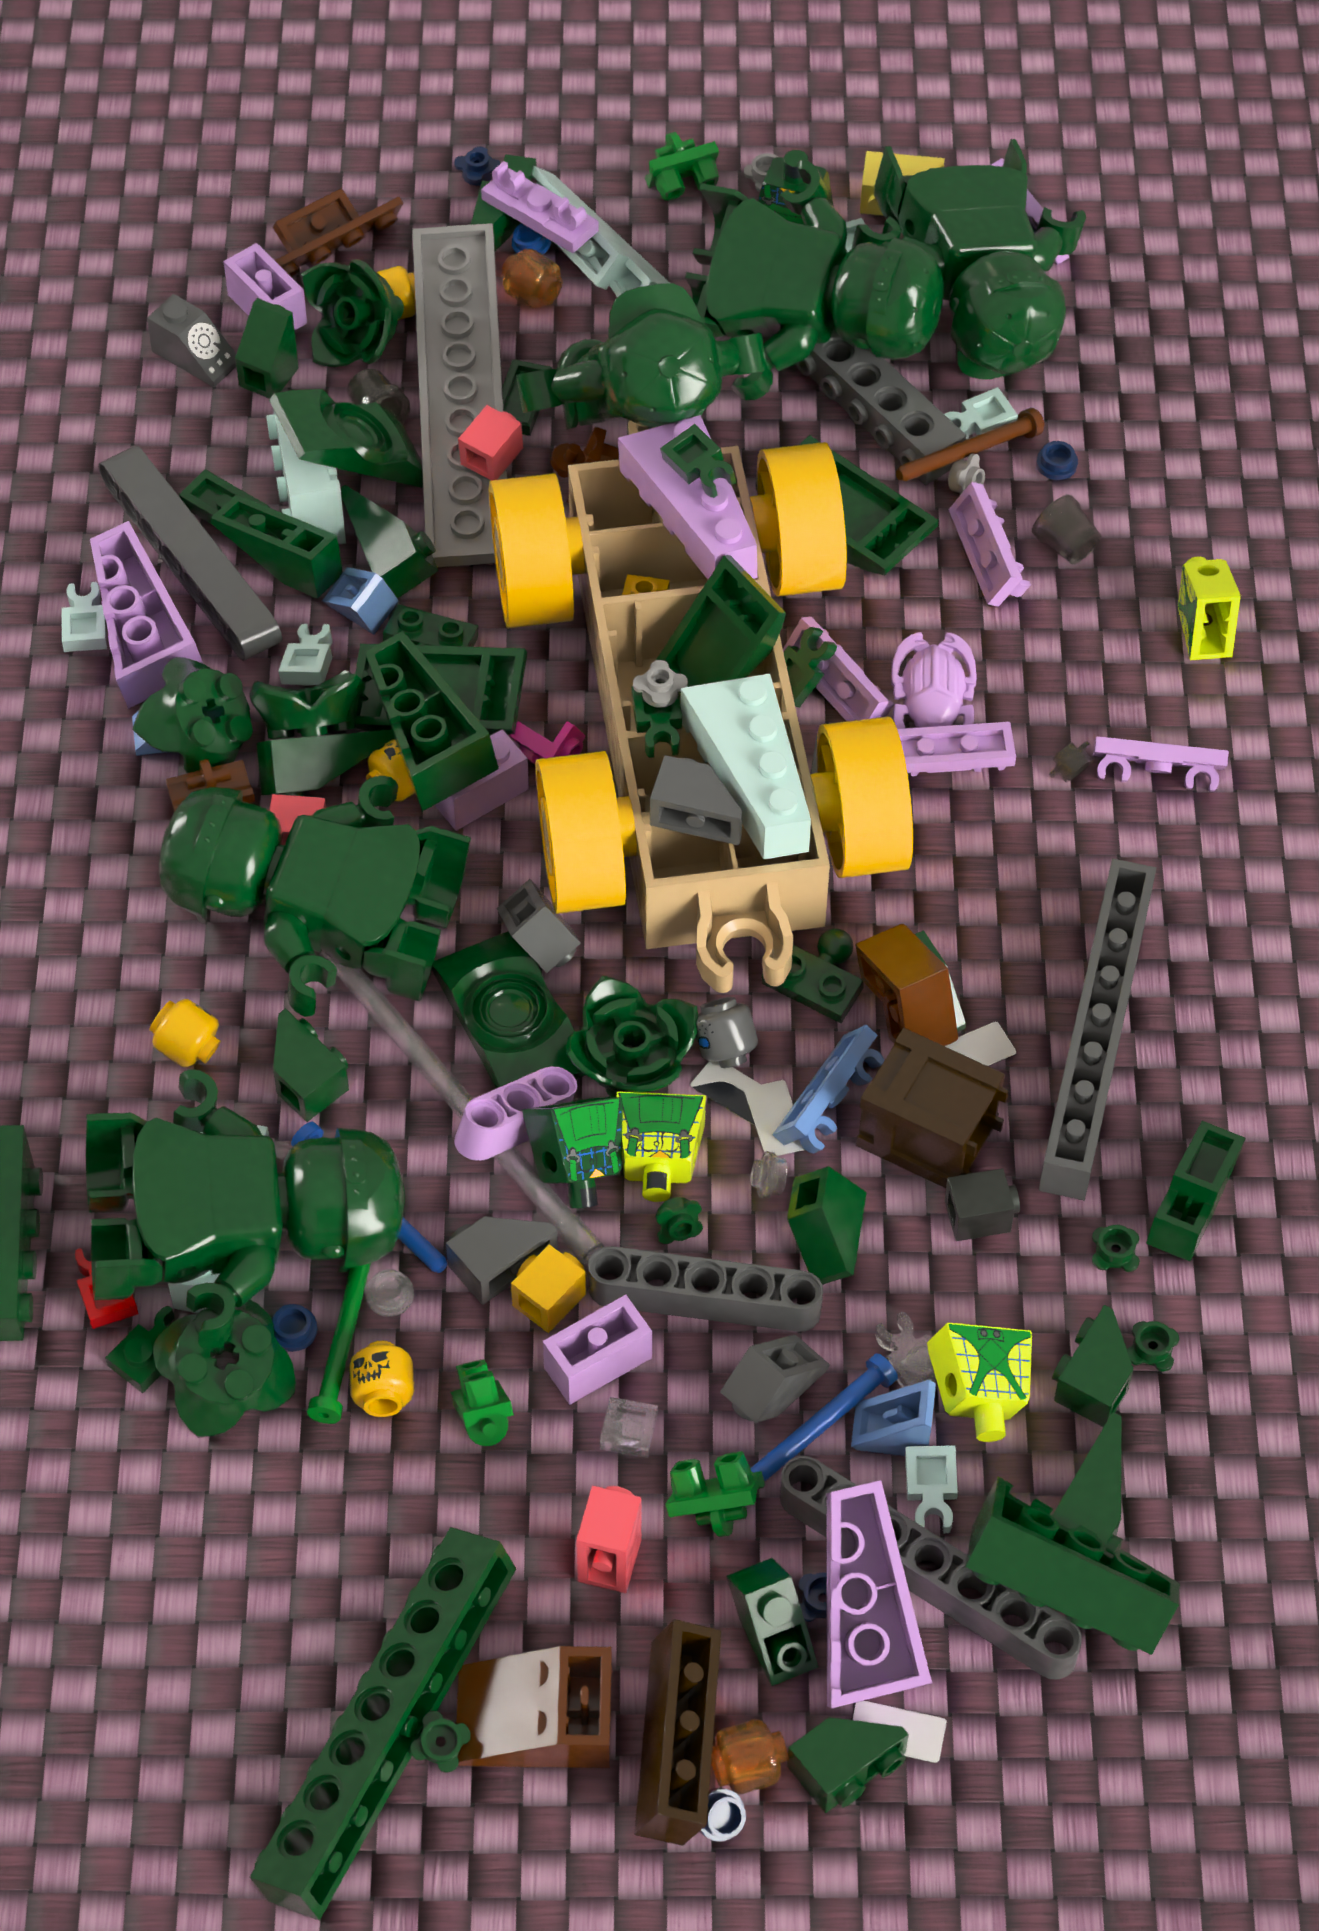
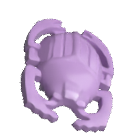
[890,632,977,729]

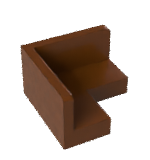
[855,924,958,1046]

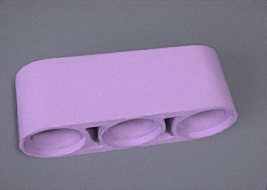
[454,1066,577,1161]

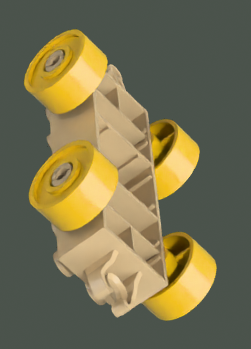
[489,420,913,993]

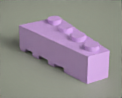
[618,415,758,579]
[90,521,203,709]
[827,1480,932,1708]

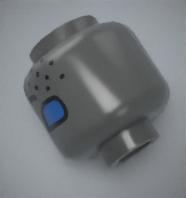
[696,997,758,1068]

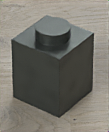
[945,1168,1020,1242]

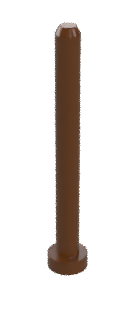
[896,408,1044,481]

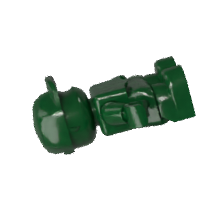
[852,139,1086,379]
[685,160,944,400]
[516,283,768,430]
[159,776,471,1017]
[85,1069,405,1349]

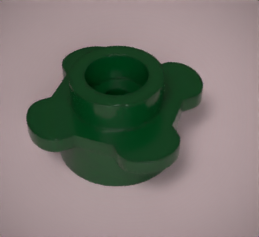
[655,1197,703,1244]
[1092,1225,1140,1272]
[1127,1321,1179,1372]
[410,1711,471,1773]

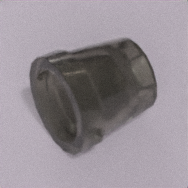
[347,369,411,425]
[1032,494,1102,564]

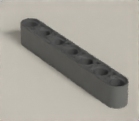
[98,445,282,661]
[780,1456,1082,1679]

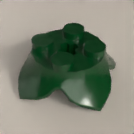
[301,259,404,367]
[132,657,253,773]
[249,670,364,739]
[566,976,698,1097]
[153,1299,296,1438]

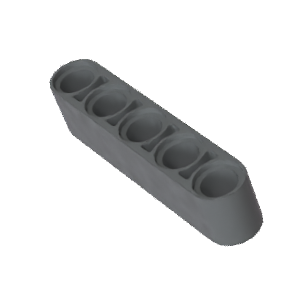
[588,1246,823,1332]

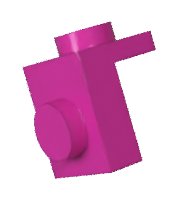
[508,721,585,765]

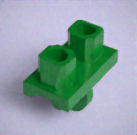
[645,132,719,201]
[451,1359,514,1446]
[665,1451,765,1537]

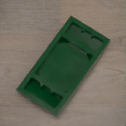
[269,389,423,488]
[756,435,938,575]
[655,555,786,701]
[354,644,528,736]
[432,931,585,1088]

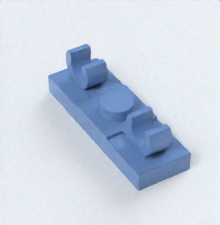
[772,1025,885,1153]

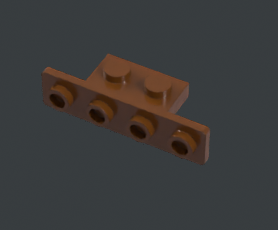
[273,188,404,278]

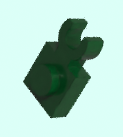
[660,424,736,498]
[783,627,837,708]
[631,683,682,758]
[105,1305,175,1394]

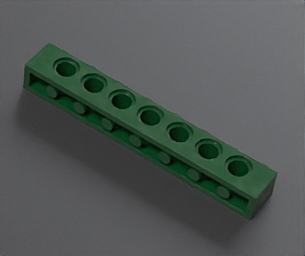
[250,1527,517,1921]

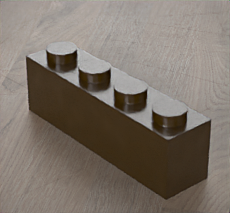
[634,1619,721,1846]

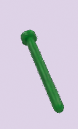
[307,1263,371,1424]

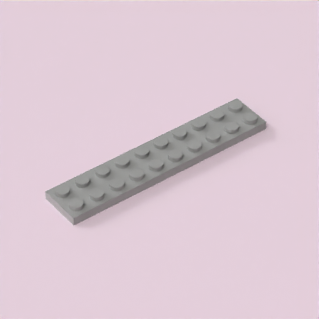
[412,223,507,567]

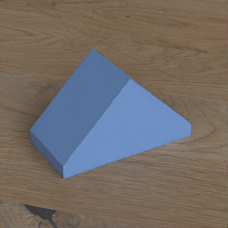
[322,567,399,635]
[851,1380,936,1456]

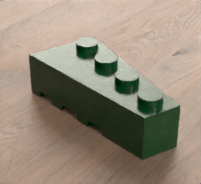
[365,631,499,812]
[0,1125,43,1341]
[965,1476,1180,1655]

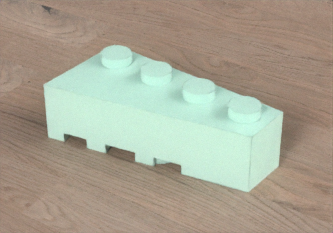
[266,409,346,544]
[680,674,811,859]

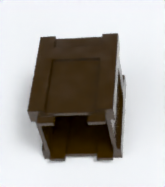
[856,1027,1009,1188]

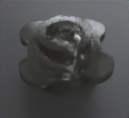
[1049,741,1093,782]

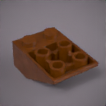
[456,1646,612,1768]

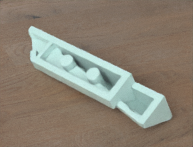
[532,166,670,297]

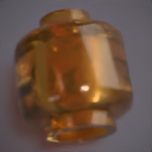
[502,248,563,309]
[711,1719,789,1795]

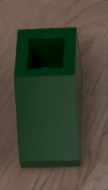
[235,298,299,399]
[273,1008,349,1122]
[787,1166,867,1285]
[1052,1305,1133,1427]
[726,1558,819,1686]
[787,1717,909,1814]

